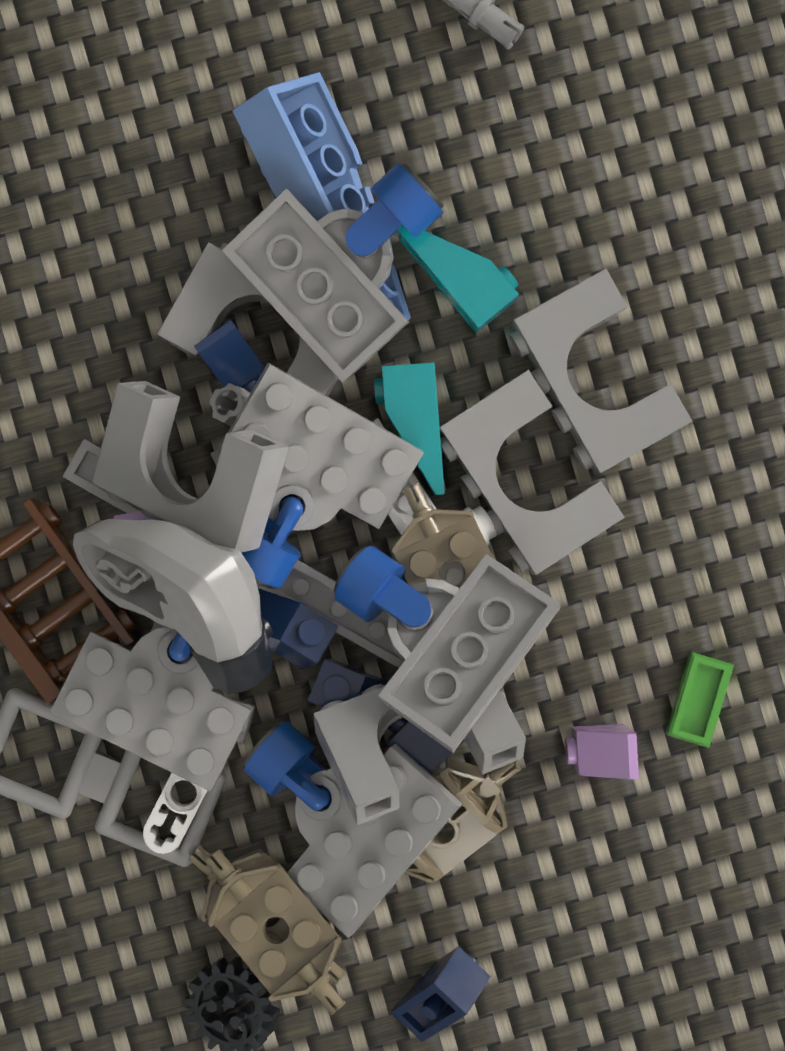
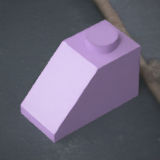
[565,724,639,779]

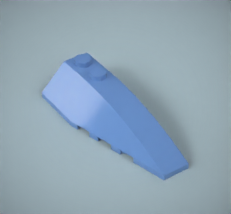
[233,72,411,320]

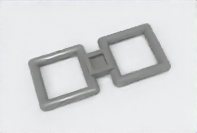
[0,688,226,867]

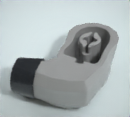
[73,519,273,694]

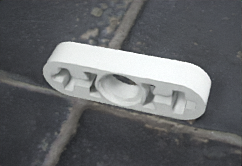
[143,773,207,854]

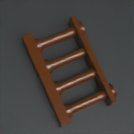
[0,498,140,704]

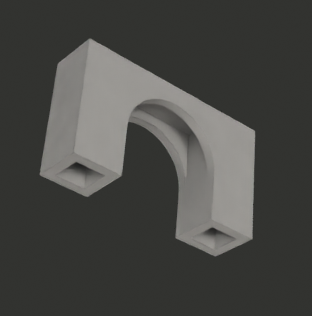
[157,242,338,396]
[509,269,693,475]
[440,370,625,575]
[92,381,289,553]
[314,684,526,825]

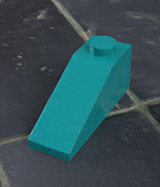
[394,226,519,334]
[374,362,445,496]

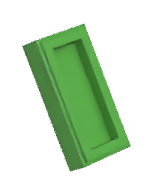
[665,651,734,748]

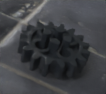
[185,957,280,1051]

